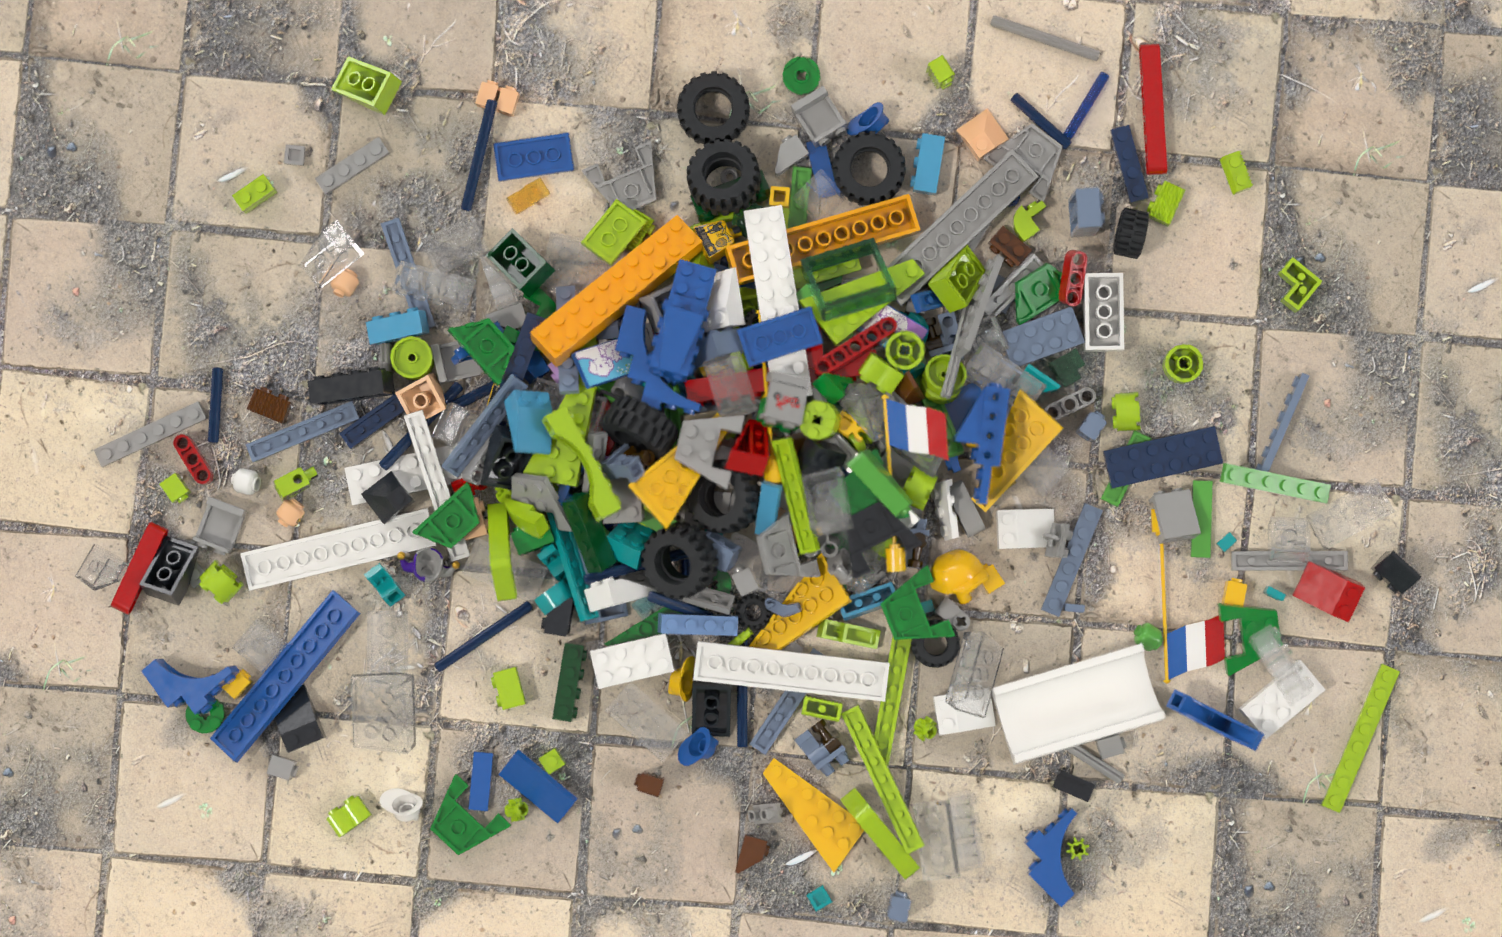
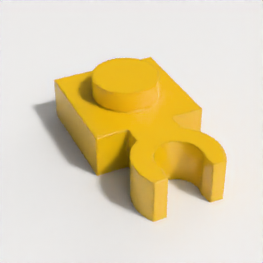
[837,410,868,442]

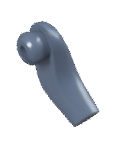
[764,597,802,617]

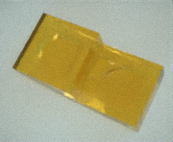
[506,177,550,215]

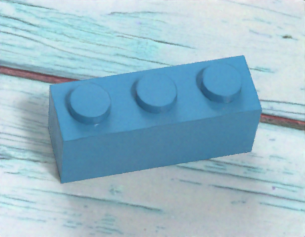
[910,133,945,196]
[366,307,429,345]
[840,582,895,622]

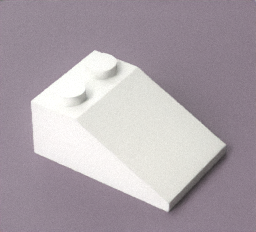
[701,268,745,333]
[996,509,1054,549]
[584,577,657,612]
[933,688,996,735]

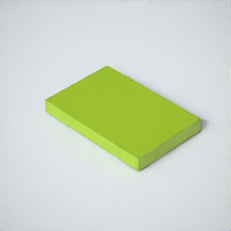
[581,199,647,267]

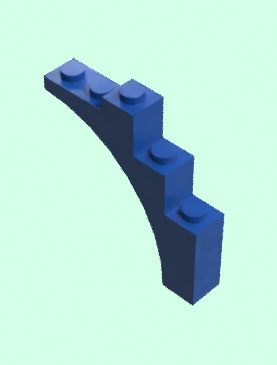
[615,305,702,415]

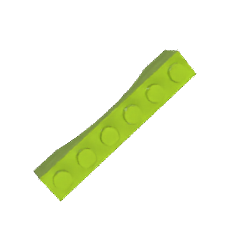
[542,406,621,522]

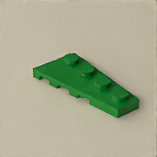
[604,607,683,647]

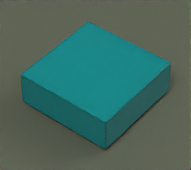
[1263,586,1286,601]
[806,885,833,912]

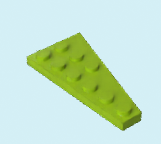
[799,259,925,346]
[523,372,597,487]

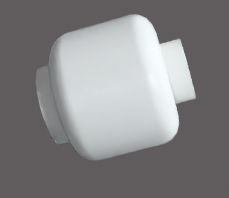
[231,468,261,495]

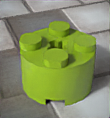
[886,331,925,370]
[1162,344,1203,384]
[1111,392,1141,432]
[799,401,841,440]
[903,465,938,511]
[199,560,244,604]

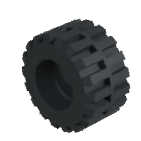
[1113,207,1149,259]
[911,620,960,668]

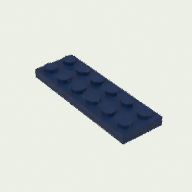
[1103,426,1223,489]

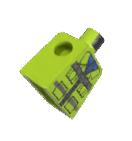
[273,466,318,502]

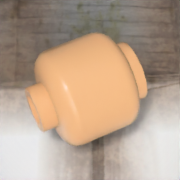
[330,268,359,298]
[276,498,305,528]

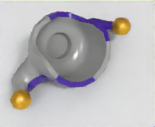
[397,548,460,582]

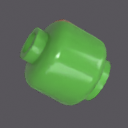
[1133,623,1163,651]

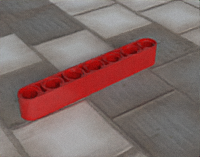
[1139,44,1167,175]

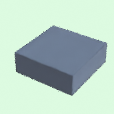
[1063,603,1085,613]

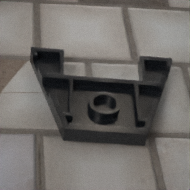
[845,501,922,579]

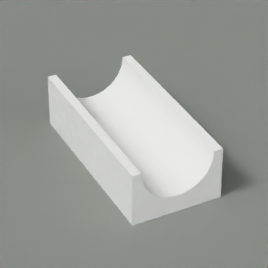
[991,644,1166,765]

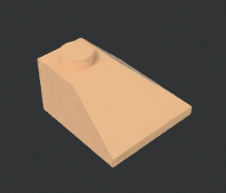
[956,108,1009,161]
[395,373,447,419]

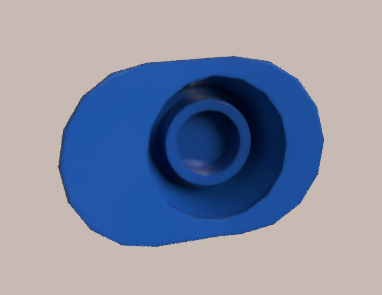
[846,102,889,135]
[678,727,719,766]

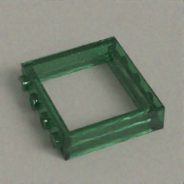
[800,238,897,322]

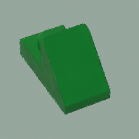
[812,373,855,404]

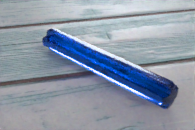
[1063,71,1109,139]

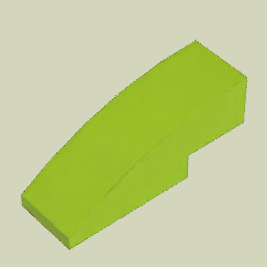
[503,498,549,538]
[816,619,881,649]

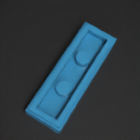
[755,480,782,535]

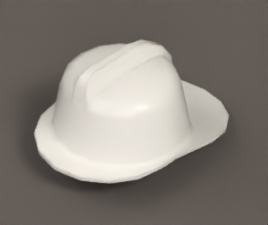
[380,788,423,822]

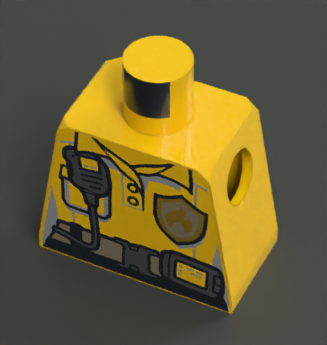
[694,220,742,265]

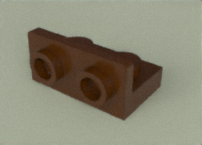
[988,226,1032,268]

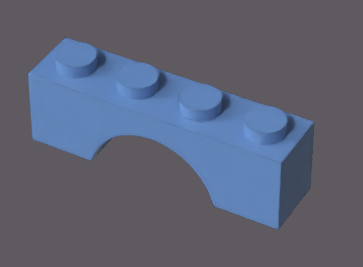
[657,613,738,636]

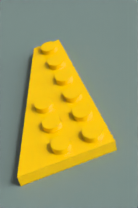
[971,389,1063,512]
[629,413,728,530]
[748,553,852,650]
[763,758,864,873]

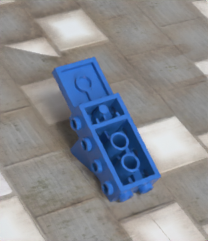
[646,259,717,382]
[953,383,1010,505]

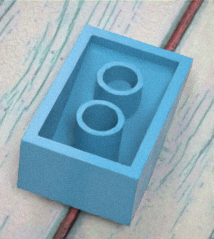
[504,390,552,454]

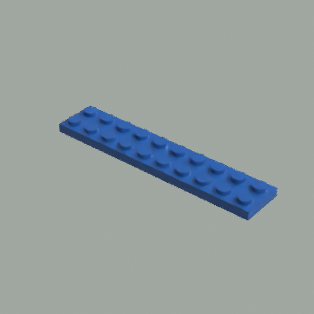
[210,590,361,763]

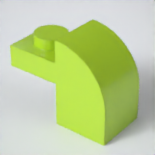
[1012,200,1046,243]

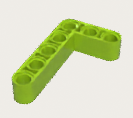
[487,502,517,601]
[840,788,920,880]

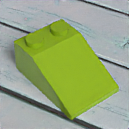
[331,56,402,115]
[928,245,986,313]

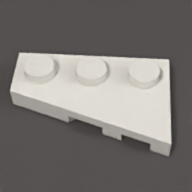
[930,479,959,541]

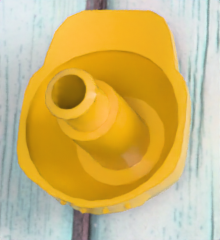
[930,549,990,604]

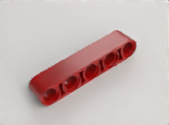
[814,317,897,378]
[111,522,169,615]

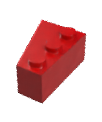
[725,419,769,476]

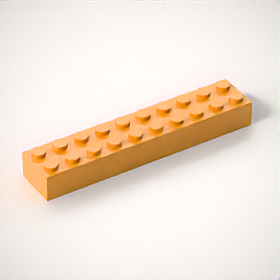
[724,194,920,286]
[530,215,703,368]

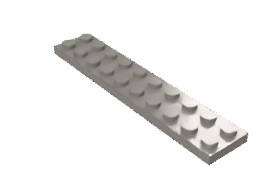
[885,150,1039,307]

